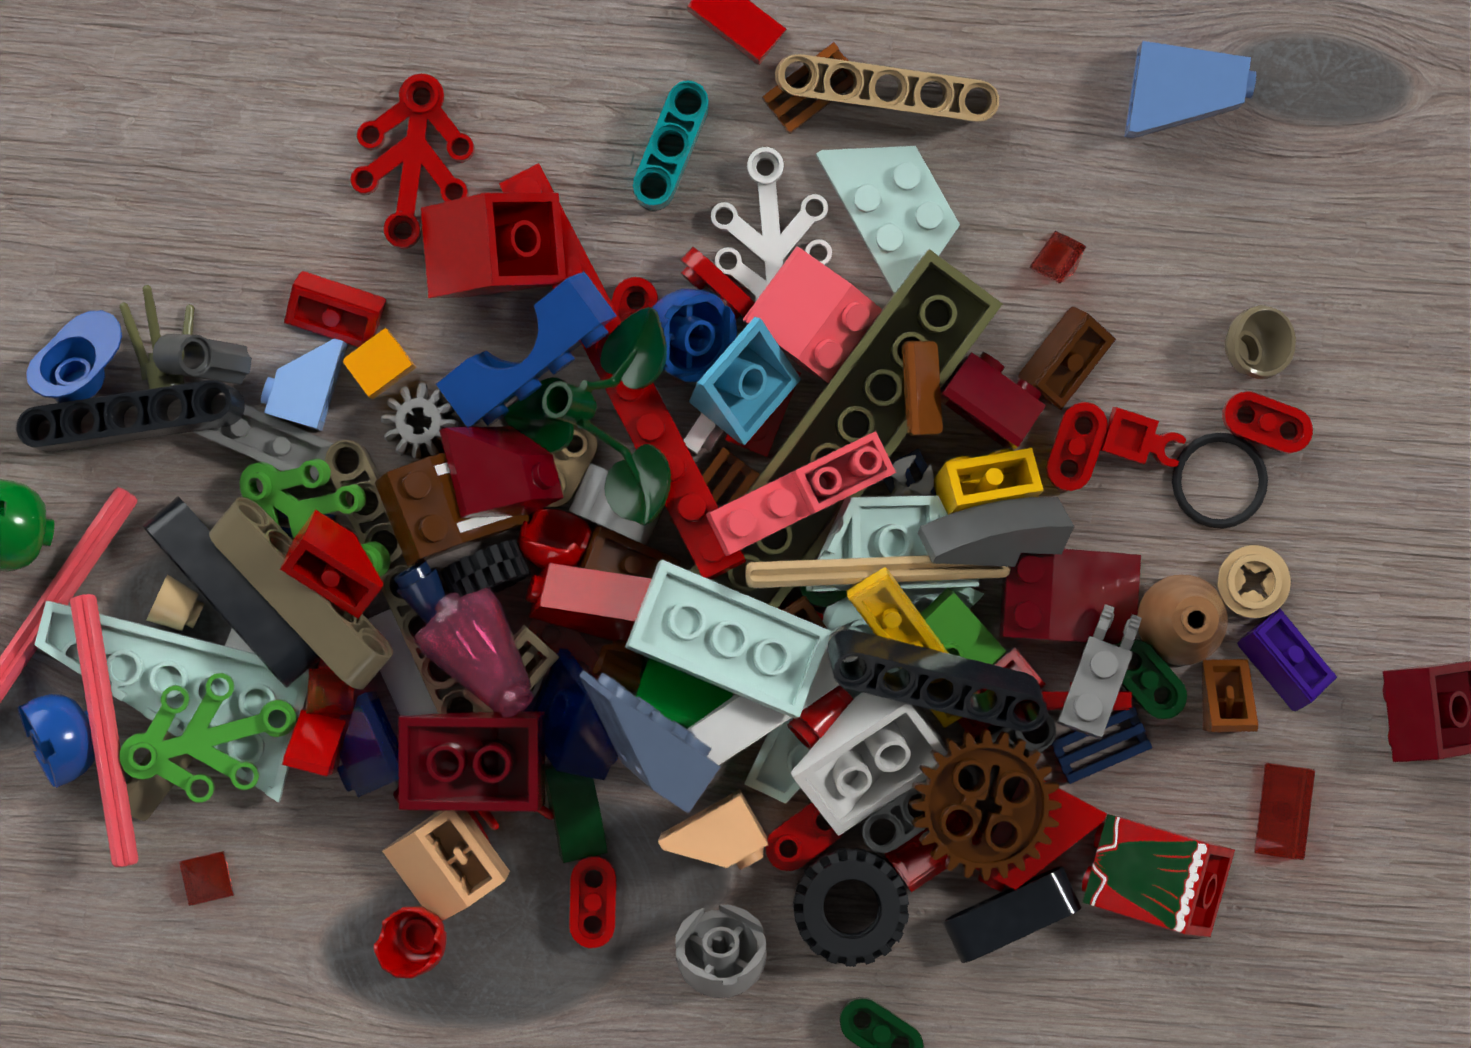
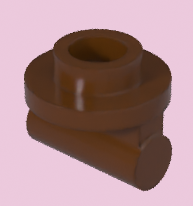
[593,640,645,693]

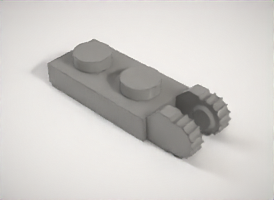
[1057,604,1142,740]

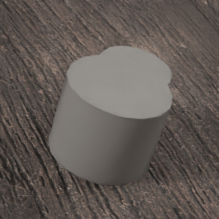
[569,463,665,546]

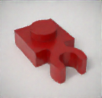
[1100,407,1186,467]

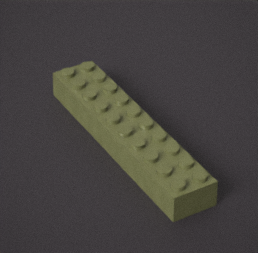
[689,249,1003,608]

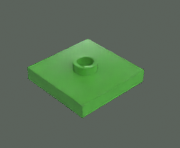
[897,587,1007,670]

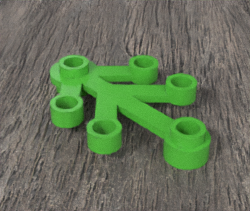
[240,459,390,577]
[119,673,297,803]

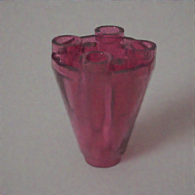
[414,588,534,718]

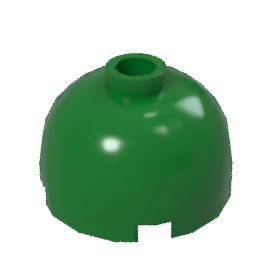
[0,479,55,571]

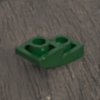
[545,757,608,863]

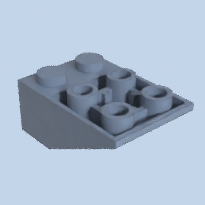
[580,670,720,813]

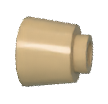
[146,574,204,631]

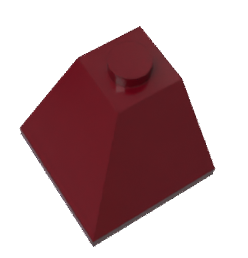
[440,426,564,518]

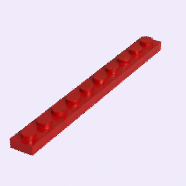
[499,163,747,580]

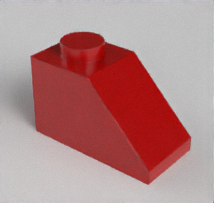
[280,510,384,619]
[282,702,351,776]

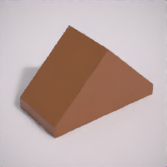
[1202,659,1259,732]

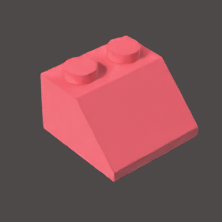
[743,247,882,383]

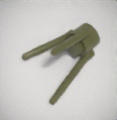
[119,285,195,389]

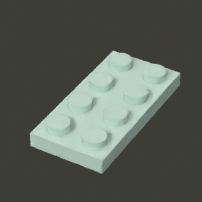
[625,560,832,719]

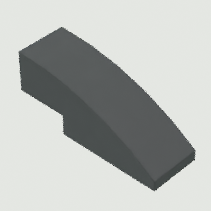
[918,497,1074,567]

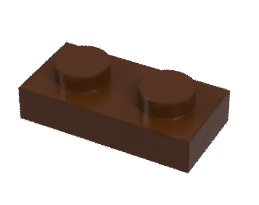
[579,526,681,579]

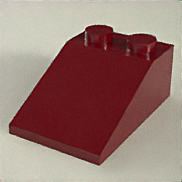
[999,549,1141,644]
[399,711,545,812]

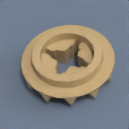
[1217,545,1291,618]

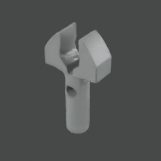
[890,455,934,496]

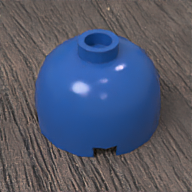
[652,288,737,382]
[18,694,95,788]

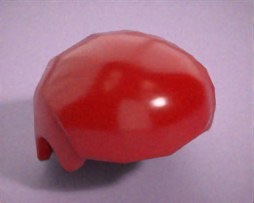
[518,509,591,570]
[374,906,447,979]

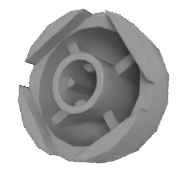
[675,905,766,998]

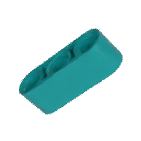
[633,80,709,211]

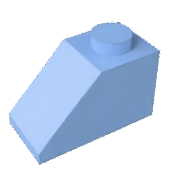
[261,338,348,431]

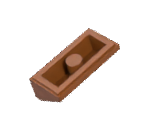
[902,341,943,436]

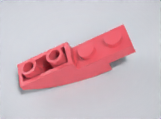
[706,431,896,556]

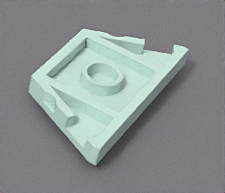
[816,146,960,294]
[806,495,979,591]

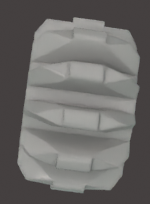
[381,383,459,461]

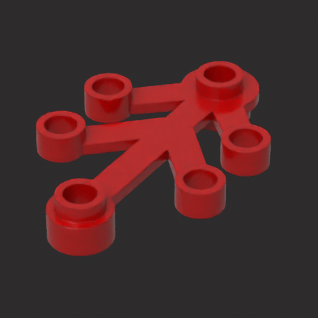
[350,73,475,249]

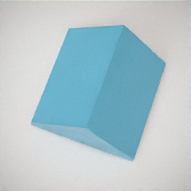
[689,317,801,445]

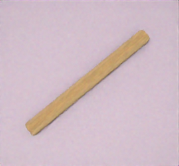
[746,555,1010,588]

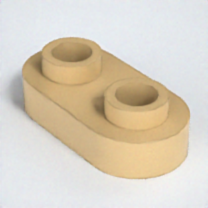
[547,424,598,508]

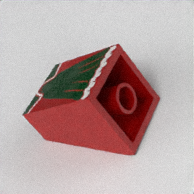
[1082,814,1235,937]

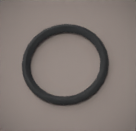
[1172,433,1268,529]

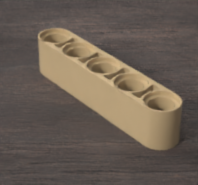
[775,54,999,121]

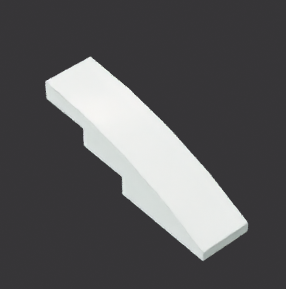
[687,625,858,765]

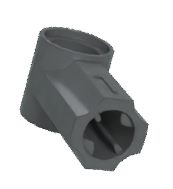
[153,334,252,385]

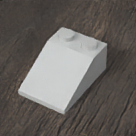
[790,693,949,836]

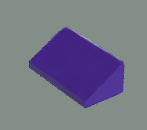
[1237,608,1337,711]

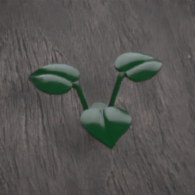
[503,307,671,526]

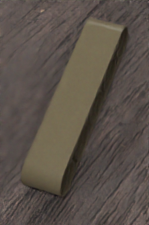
[209,497,393,689]

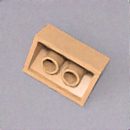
[658,789,768,870]

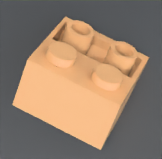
[382,810,510,921]

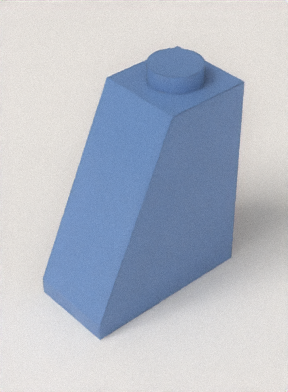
[1124,41,1256,138]

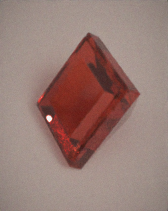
[1029,231,1086,284]
[306,669,354,715]
[179,851,234,906]

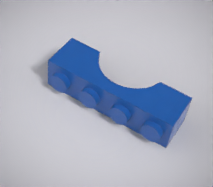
[436,272,617,427]

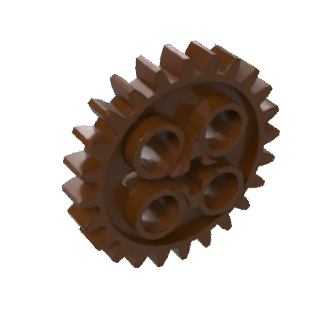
[910,729,1061,881]

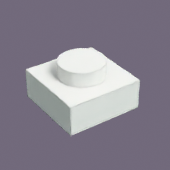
[684,413,723,455]

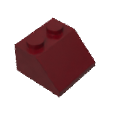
[941,352,1046,450]
[1383,661,1471,762]

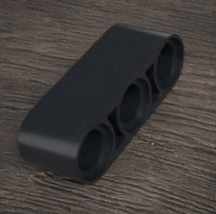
[943,866,1082,963]

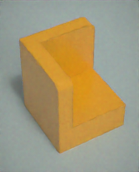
[343,328,417,399]

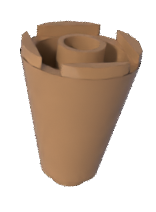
[1137,574,1228,665]

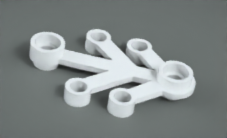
[711,147,832,302]

